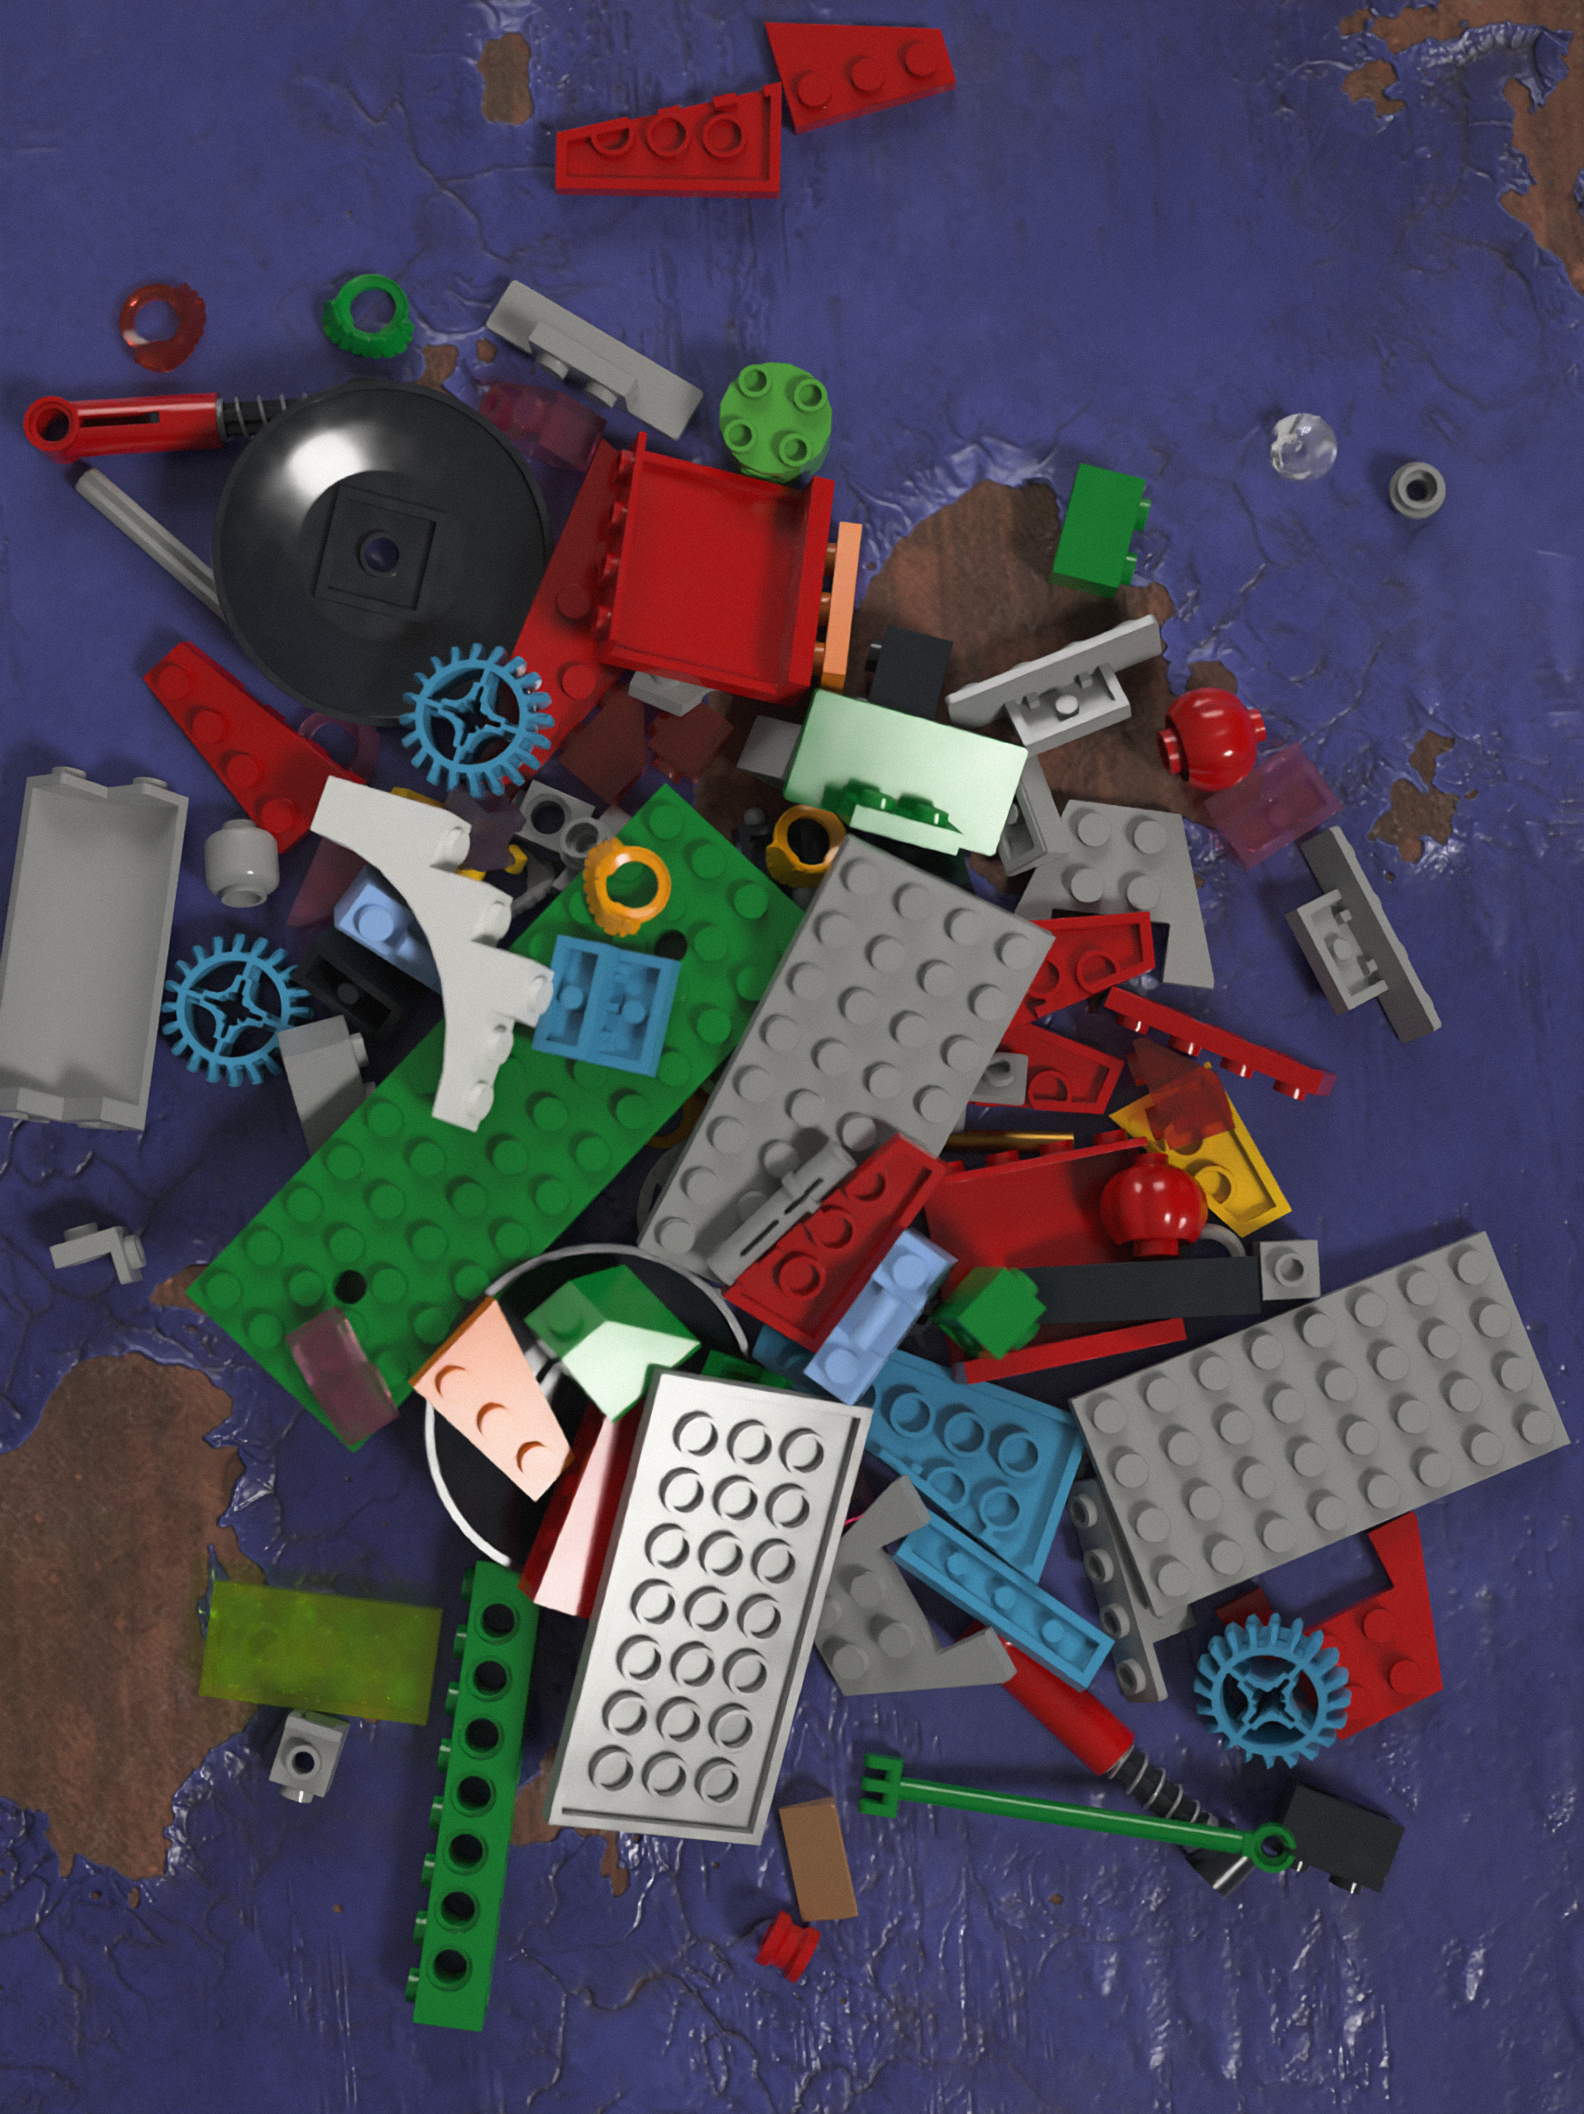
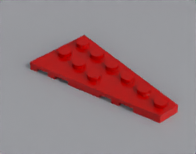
[472,438,627,807]

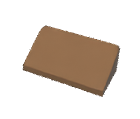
[779,1796,859,1922]

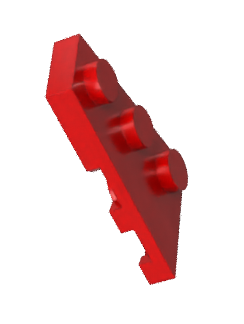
[764,22,956,135]
[1004,911,1155,1034]
[967,1022,1125,1114]

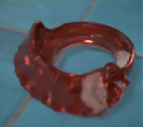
[119,283,207,373]

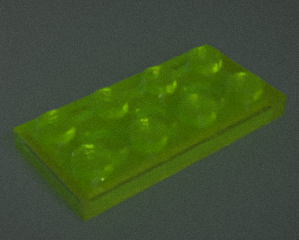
[199,1578,444,1726]

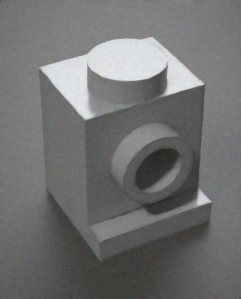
[269,1706,351,1803]

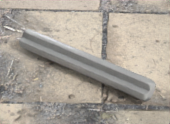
[75,467,226,623]

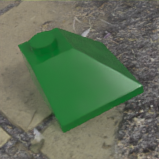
[524,1264,701,1424]

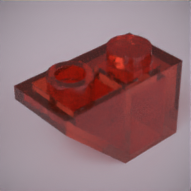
[558,675,649,808]
[1126,1035,1236,1150]

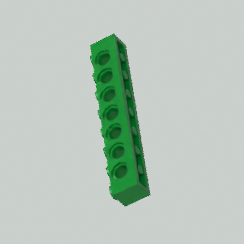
[405,1554,543,2032]

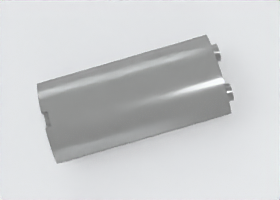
[0,767,189,1131]

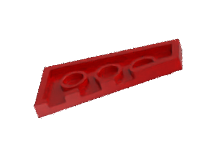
[555,81,782,199]
[1104,986,1337,1102]

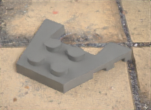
[1013,799,1214,990]
[814,1473,1017,1696]

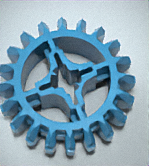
[399,643,555,799]
[160,933,316,1087]
[1193,1612,1352,1770]

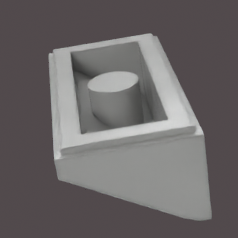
[997,755,1071,876]

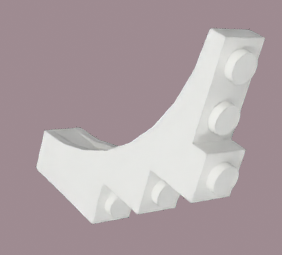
[310,775,555,1132]

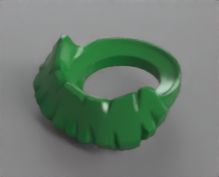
[321,274,415,359]

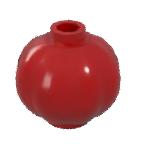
[1156,686,1266,792]
[1099,1153,1208,1261]

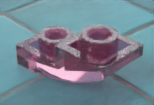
[285,1306,400,1446]

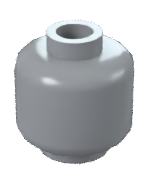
[204,819,280,908]

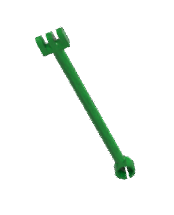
[857,1753,1296,1873]

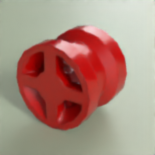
[753,1909,821,1984]

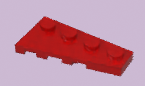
[142,641,367,855]
[720,1132,949,1354]

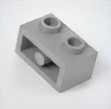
[276,1015,376,1156]

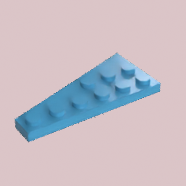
[751,1323,1085,1586]

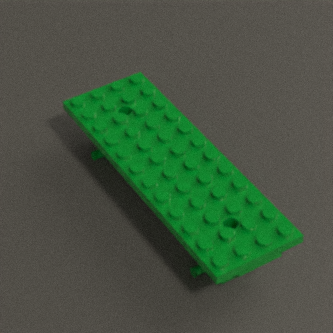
[184,783,805,1453]

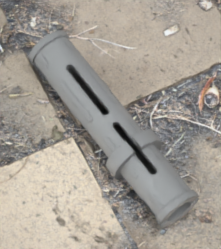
[705,1138,856,1286]

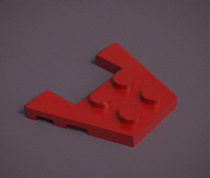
[1213,1510,1443,1741]

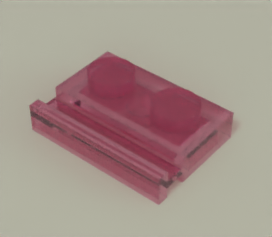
[1201,740,1343,872]

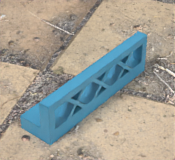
[890,1508,1115,1692]

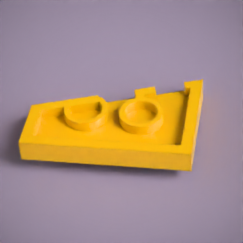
[1109,1060,1292,1238]

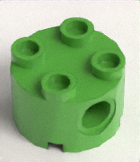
[719,362,832,487]

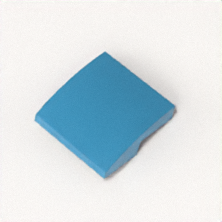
[532,935,681,1077]

